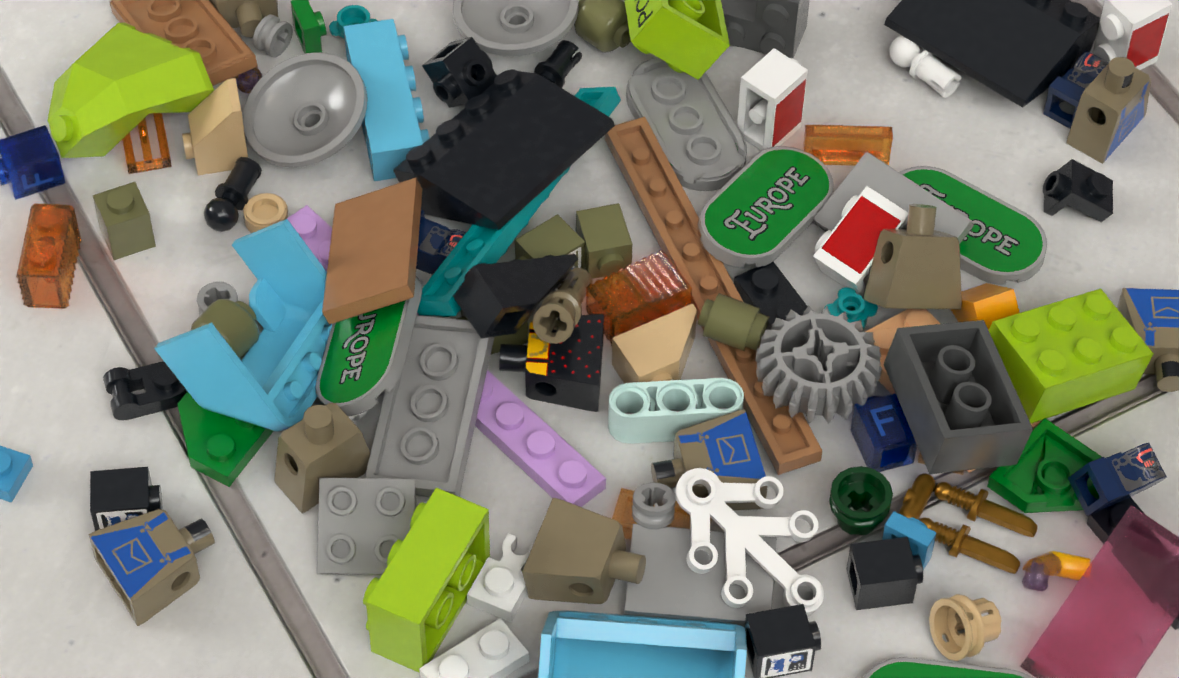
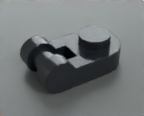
[103,361,188,421]

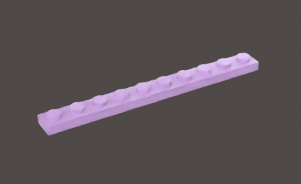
[287,205,606,507]

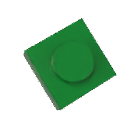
[291,0,327,54]

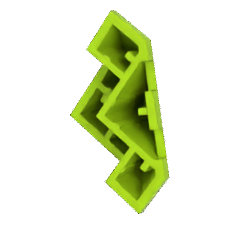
[47,23,214,158]

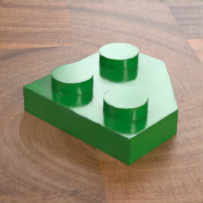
[178,392,274,487]
[987,418,1102,513]

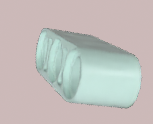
[608,378,744,444]

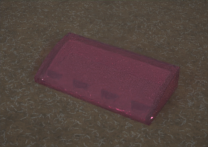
[1020,505,1179,678]

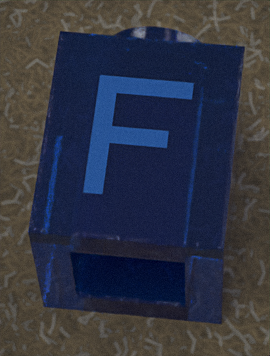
[0,125,65,200]
[850,393,917,472]

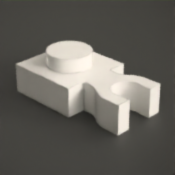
[467,533,534,622]

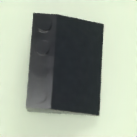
[884,0,1101,108]
[393,69,615,230]

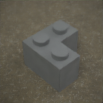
[721,0,810,59]

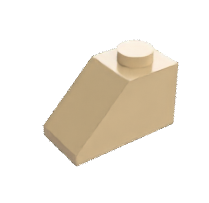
[182,78,248,175]
[612,304,697,384]

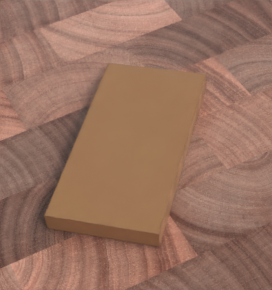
[109,0,258,86]
[322,177,423,324]

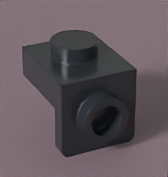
[1043,159,1113,222]

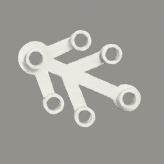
[675,468,824,616]

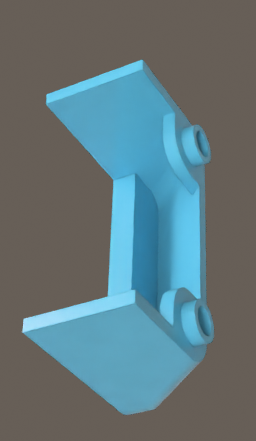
[154,219,332,432]
[538,611,747,678]

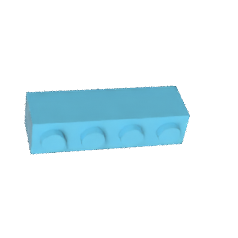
[343,19,430,181]

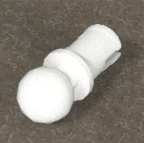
[889,35,961,98]

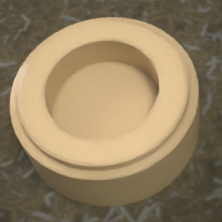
[243,193,288,233]

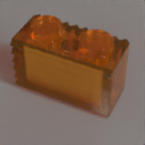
[16,203,82,309]
[586,250,692,346]

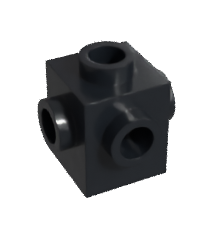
[422,37,497,108]

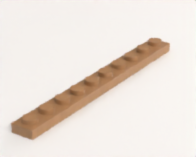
[605,117,822,475]

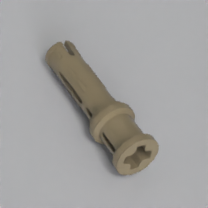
[533,268,593,344]

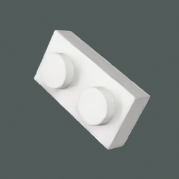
[419,618,529,678]

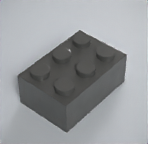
[884,320,1033,474]

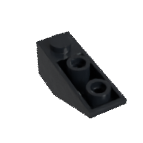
[453,254,578,339]

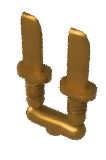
[898,473,1038,574]

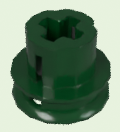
[829,466,893,535]

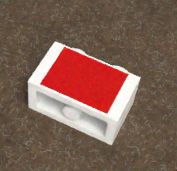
[1092,0,1172,70]
[737,48,808,151]
[813,186,908,298]

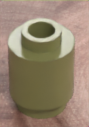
[698,293,769,351]

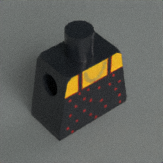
[499,314,604,412]

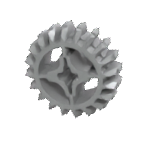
[756,305,882,424]

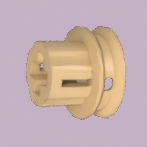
[929,594,1001,661]

